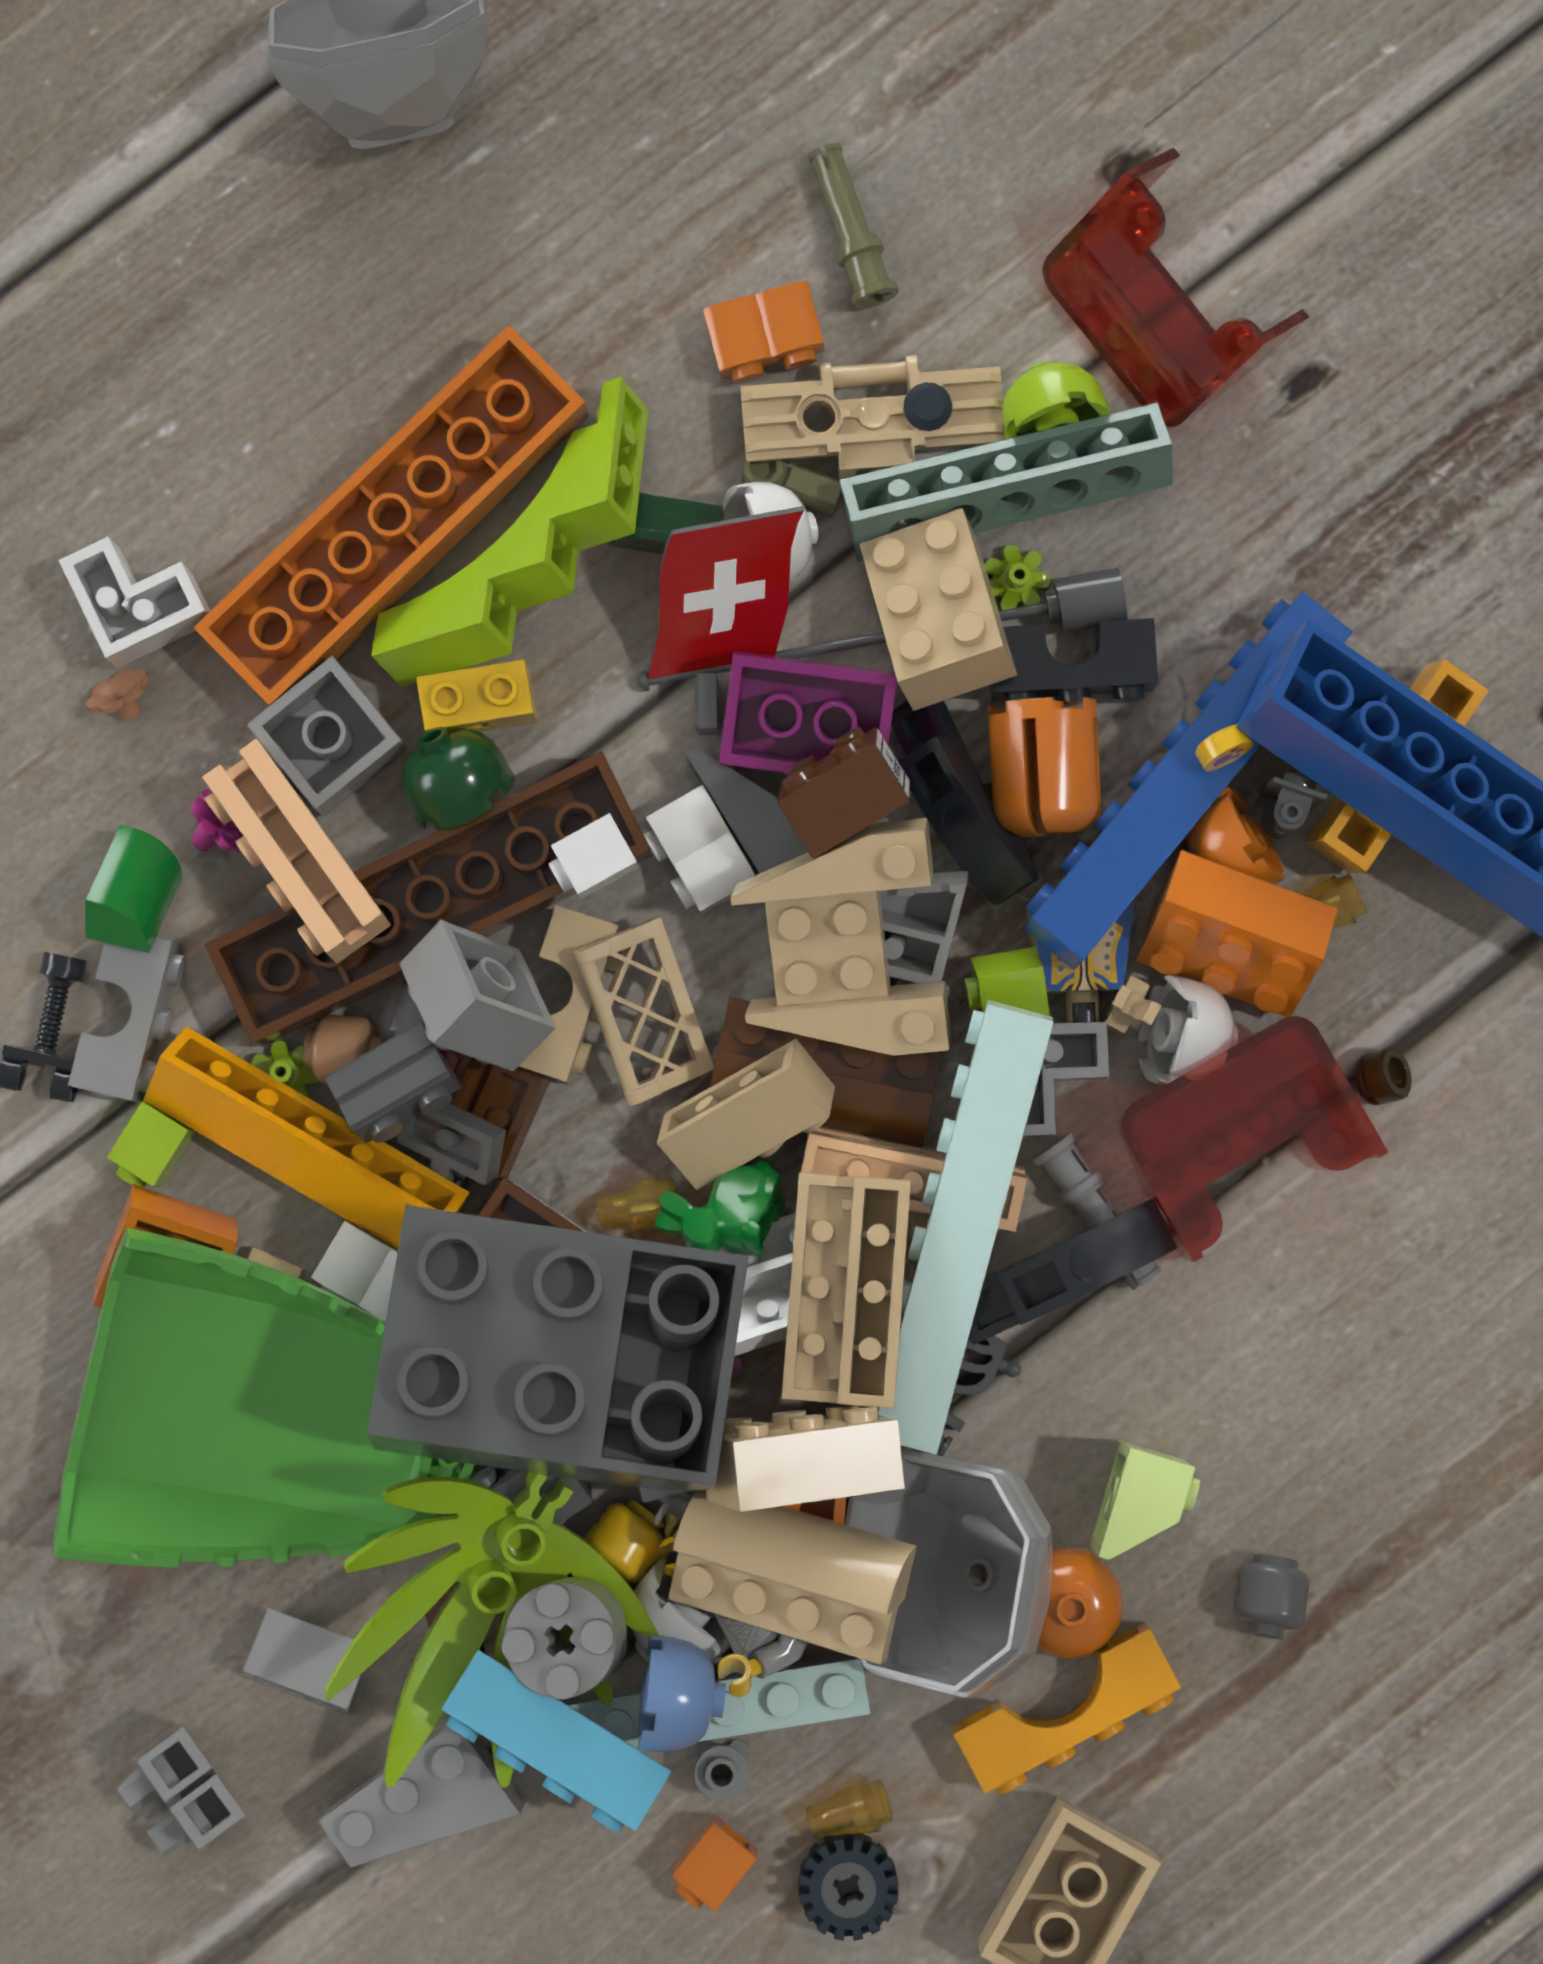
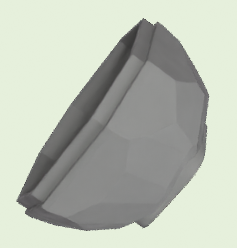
[268,0,487,149]
[845,1450,1053,1698]

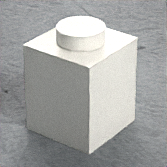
[548,813,639,899]

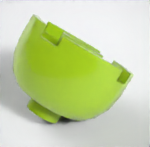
[1002,361,1111,440]

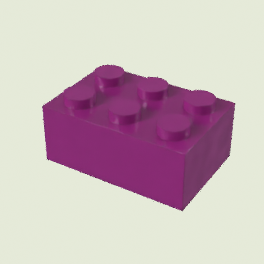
[719,650,897,772]

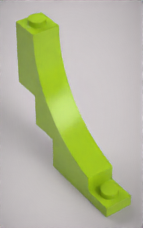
[371,376,648,687]

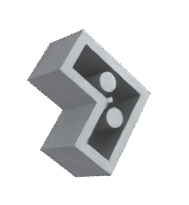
[1023,1022,1109,1137]

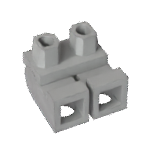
[117,1726,246,1856]

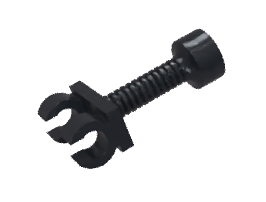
[0,952,87,1102]

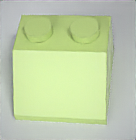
[1089,1440,1200,1560]

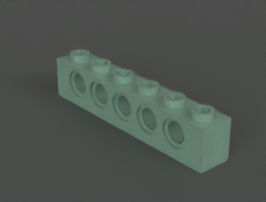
[839,403,1173,562]

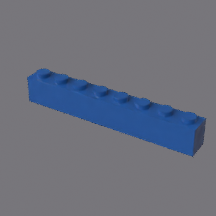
[1023,591,1353,970]

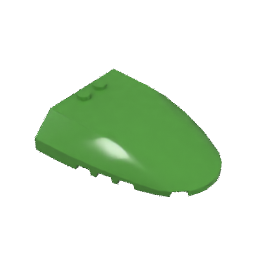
[53,1228,474,1568]

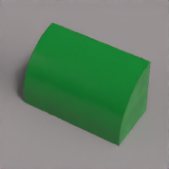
[85,825,182,953]

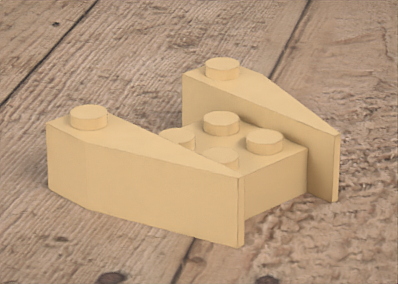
[730,818,951,1056]

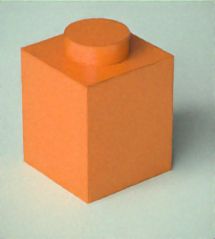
[672,1814,758,1912]

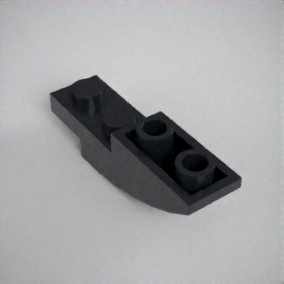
[891,700,1039,905]
[969,1197,1178,1345]

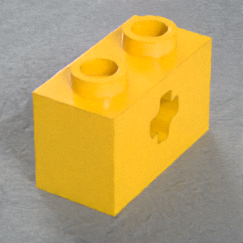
[416,659,538,732]

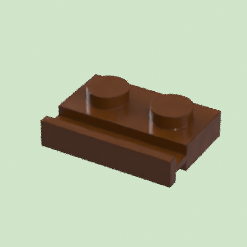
[451,1057,550,1180]

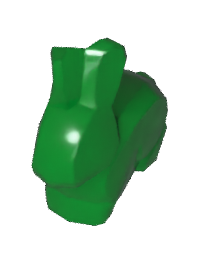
[655,1160,786,1257]

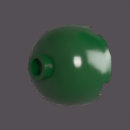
[402,727,515,831]

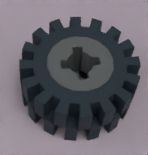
[798,1831,899,1941]

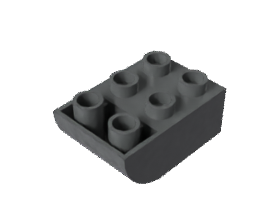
[366,1205,749,1490]

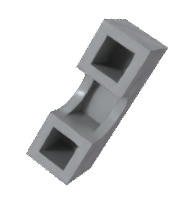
[68,937,186,1102]

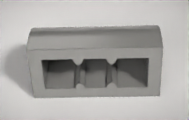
[243,1608,365,1716]

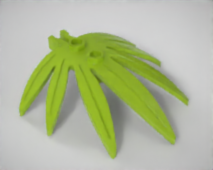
[324,1472,659,1788]

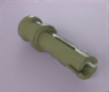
[808,143,899,309]

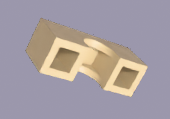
[518,905,624,1084]

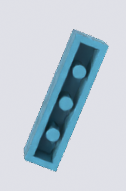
[441,1649,672,1834]

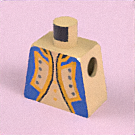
[1026,901,1134,1023]

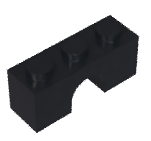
[990,618,1158,707]

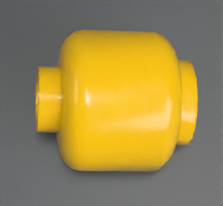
[584,1500,665,1583]

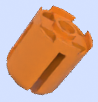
[988,697,1102,837]

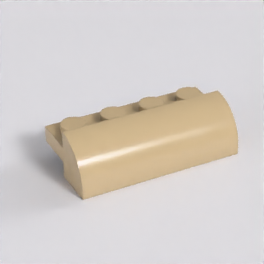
[782,1173,911,1408]
[668,1489,917,1665]

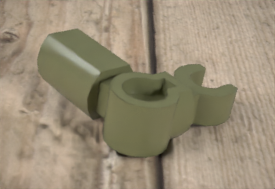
[742,458,841,517]

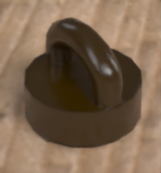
[1354,1047,1412,1106]

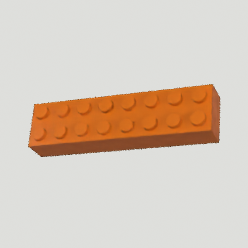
[193,325,589,706]

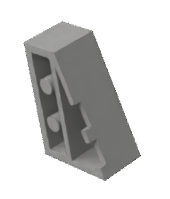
[880,871,969,983]
[318,1725,525,1868]

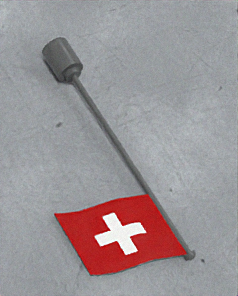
[637,506,1128,691]

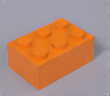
[1136,850,1338,1018]

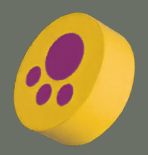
[1195,724,1254,772]

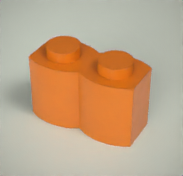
[703,281,825,384]

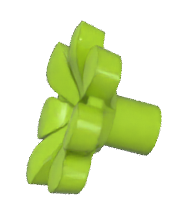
[984,544,1051,611]
[251,1040,320,1099]

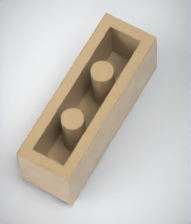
[657,1039,835,1190]

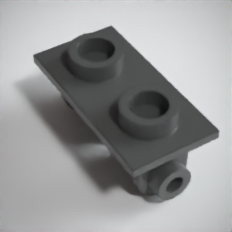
[1258,773,1328,839]

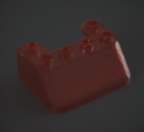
[1119,1016,1389,1262]

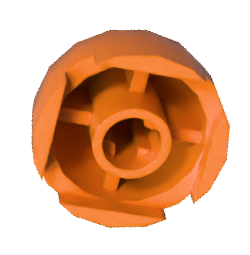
[1185,785,1285,885]
[1037,1547,1124,1660]

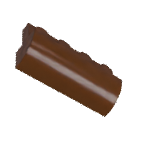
[710,997,942,1147]

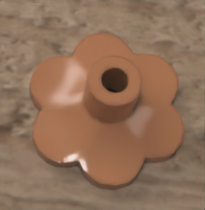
[86,668,149,721]

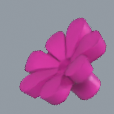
[191,789,243,853]

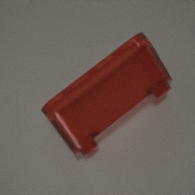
[1042,147,1309,428]

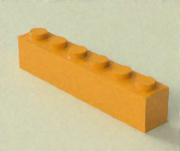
[143,1026,470,1250]

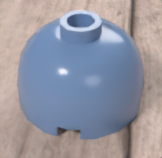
[637,1635,726,1752]

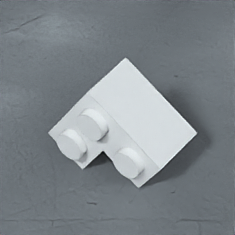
[59,537,210,668]

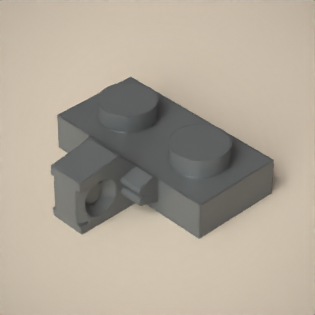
[396,1104,506,1188]

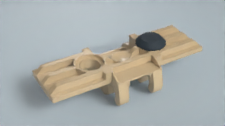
[740,355,1005,480]

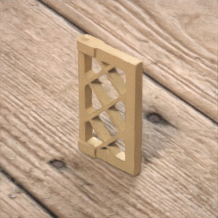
[573,917,714,1106]

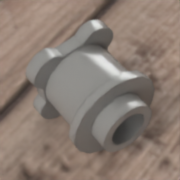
[694,1739,750,1802]

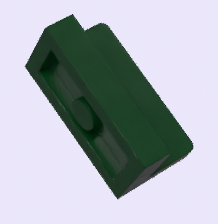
[608,492,723,554]

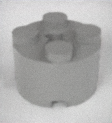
[502,1577,628,1700]

